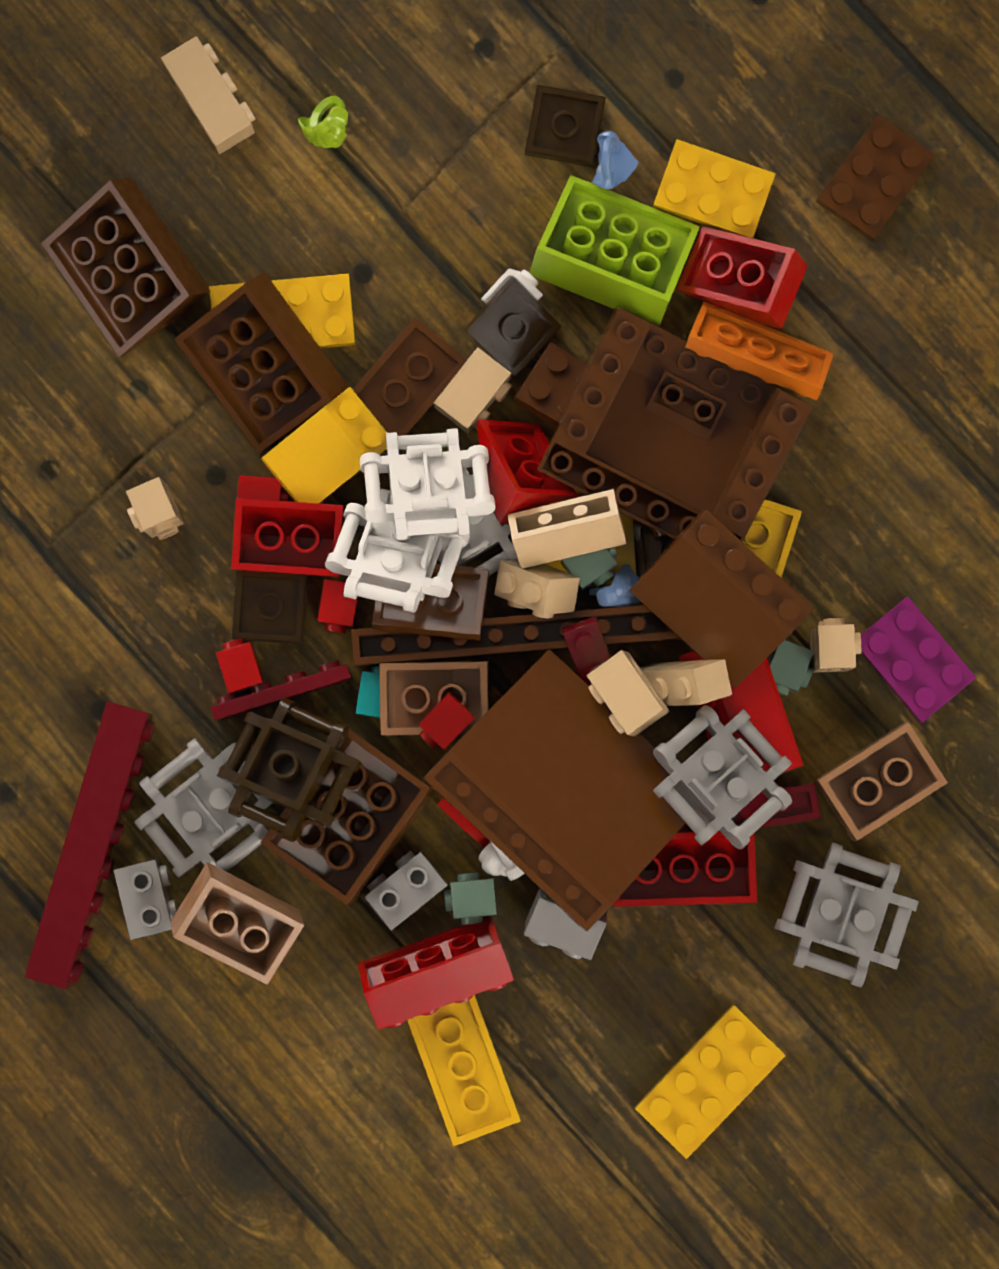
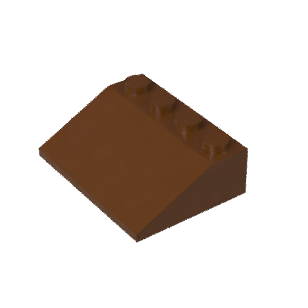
[41,178,211,357]
[174,272,349,453]
[629,510,814,688]
[260,729,435,907]

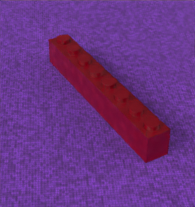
[24,701,155,989]

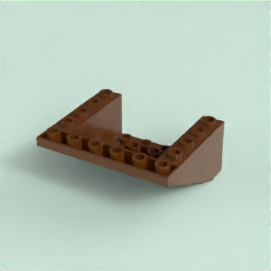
[537,306,813,542]
[424,649,685,932]

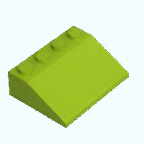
[529,175,700,327]

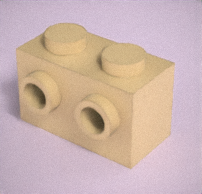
[434,347,512,433]
[126,477,184,540]
[494,560,580,619]
[810,618,861,673]
[586,650,670,737]

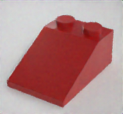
[676,226,808,329]
[476,419,578,525]

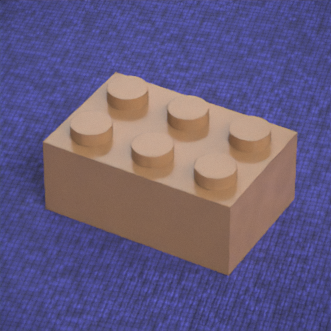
[813,722,948,841]
[171,862,304,985]

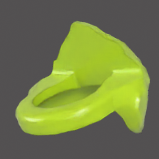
[298,96,348,148]

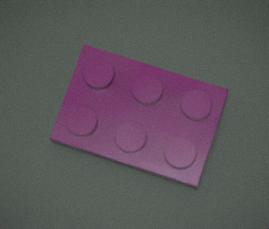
[861,596,977,723]

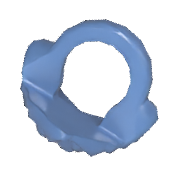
[592,131,638,189]
[589,564,640,608]

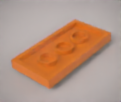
[685,301,834,400]

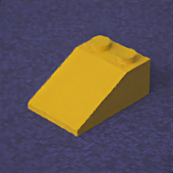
[261,387,387,503]

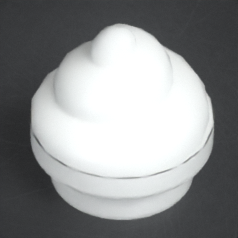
[478,843,507,876]

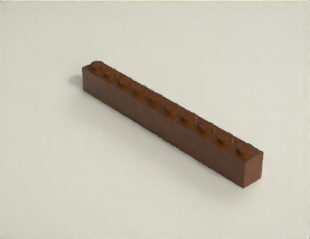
[351,605,682,668]

